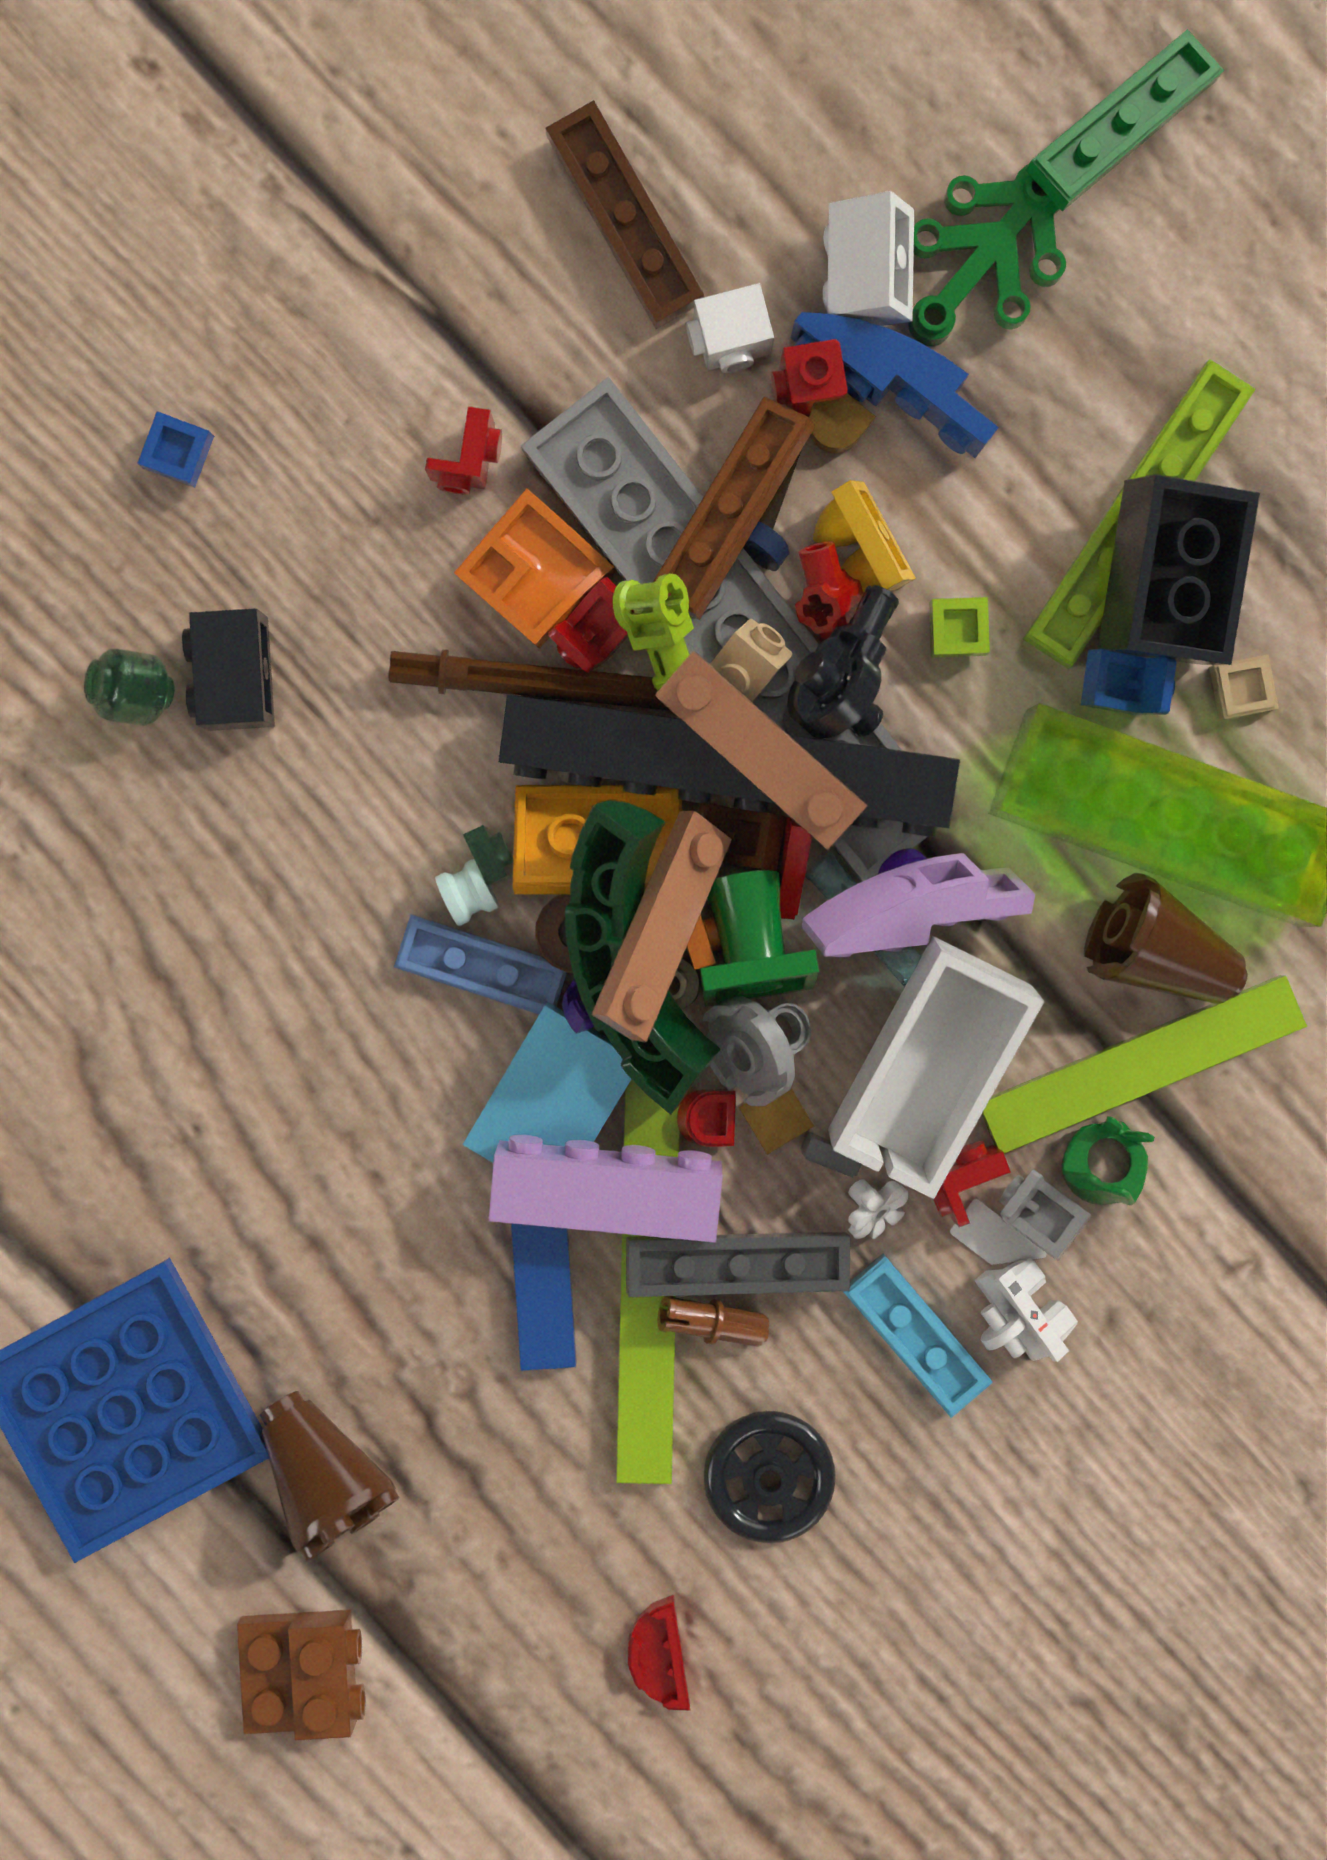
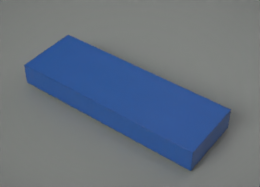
[511,1223,577,1371]

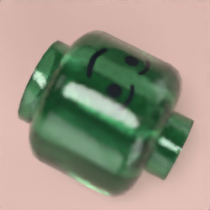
[84,648,175,726]

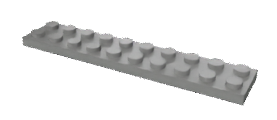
[521,376,953,882]

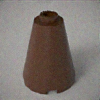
[1084,873,1248,1004]

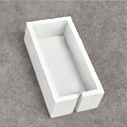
[828,936,1044,1199]

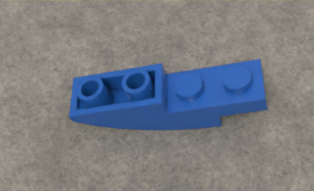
[790,312,999,458]

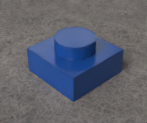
[137,411,214,488]

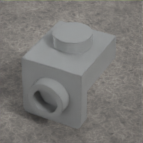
[999,1169,1091,1261]

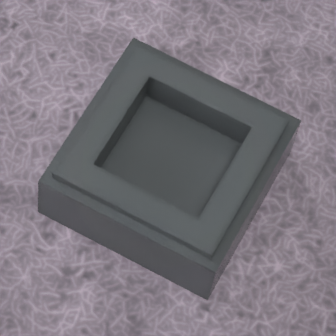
[800,1131,862,1178]

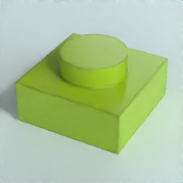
[929,597,990,658]

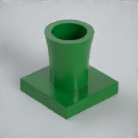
[701,870,819,1007]

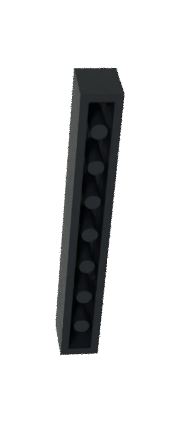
[498,695,960,837]

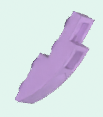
[802,853,1036,958]

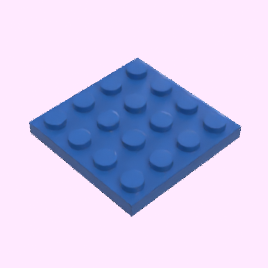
[0,1258,269,1563]

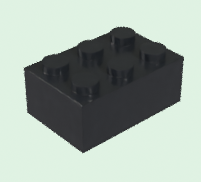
[1098,475,1260,665]

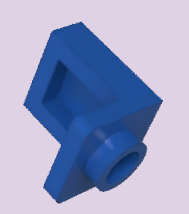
[1080,649,1177,715]

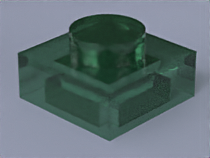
[463,825,513,886]

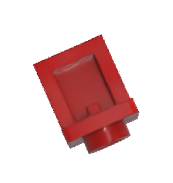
[771,339,847,417]
[425,406,502,495]
[548,577,634,673]
[933,1141,1011,1227]

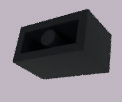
[182,608,275,731]

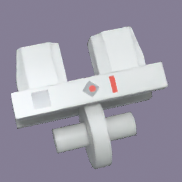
[974,1259,1078,1362]

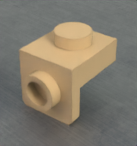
[710,619,793,703]

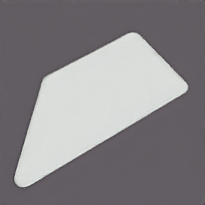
[950,1199,1047,1265]

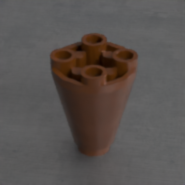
[259,1391,400,1562]

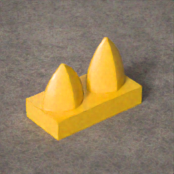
[813,480,916,593]

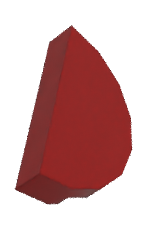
[776,818,812,920]
[628,1595,691,1711]

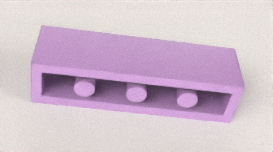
[489,1135,723,1243]

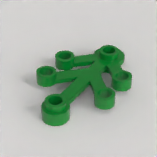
[909,164,1066,346]

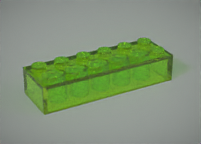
[988,703,1327,927]

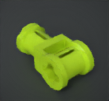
[613,573,694,691]

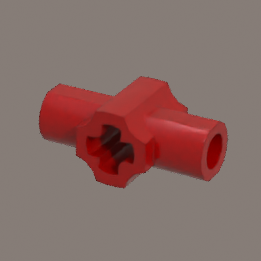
[795,541,863,642]

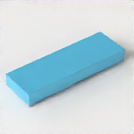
[843,1253,993,1418]

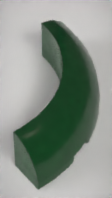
[565,800,721,1115]

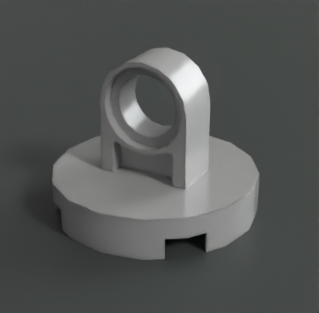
[702,996,811,1106]

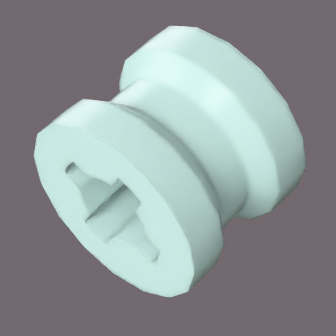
[435,858,499,926]

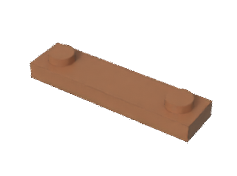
[655,651,867,850]
[592,811,732,1042]

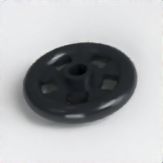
[704,1411,836,1543]

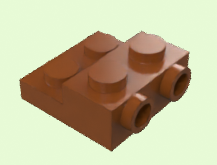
[237,1609,366,1741]

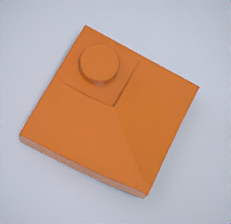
[454,488,616,649]

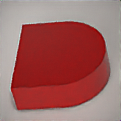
[677,1089,736,1147]

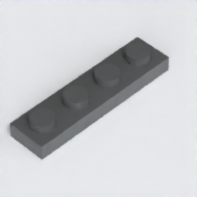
[626,1232,850,1297]

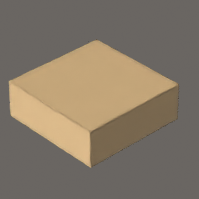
[1209,654,1279,721]

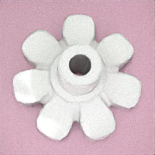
[848,1179,908,1239]

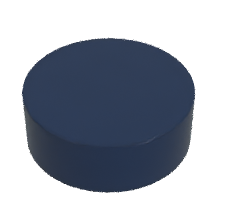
[743,522,789,571]

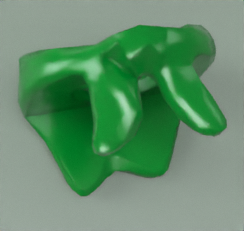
[1061,1116,1155,1206]

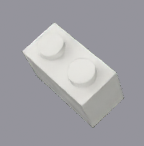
[823,191,914,326]

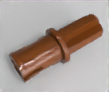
[657,1296,769,1347]

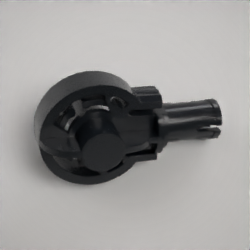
[787,585,899,739]

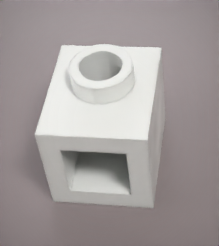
[686,283,774,373]

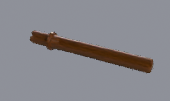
[388,649,671,710]

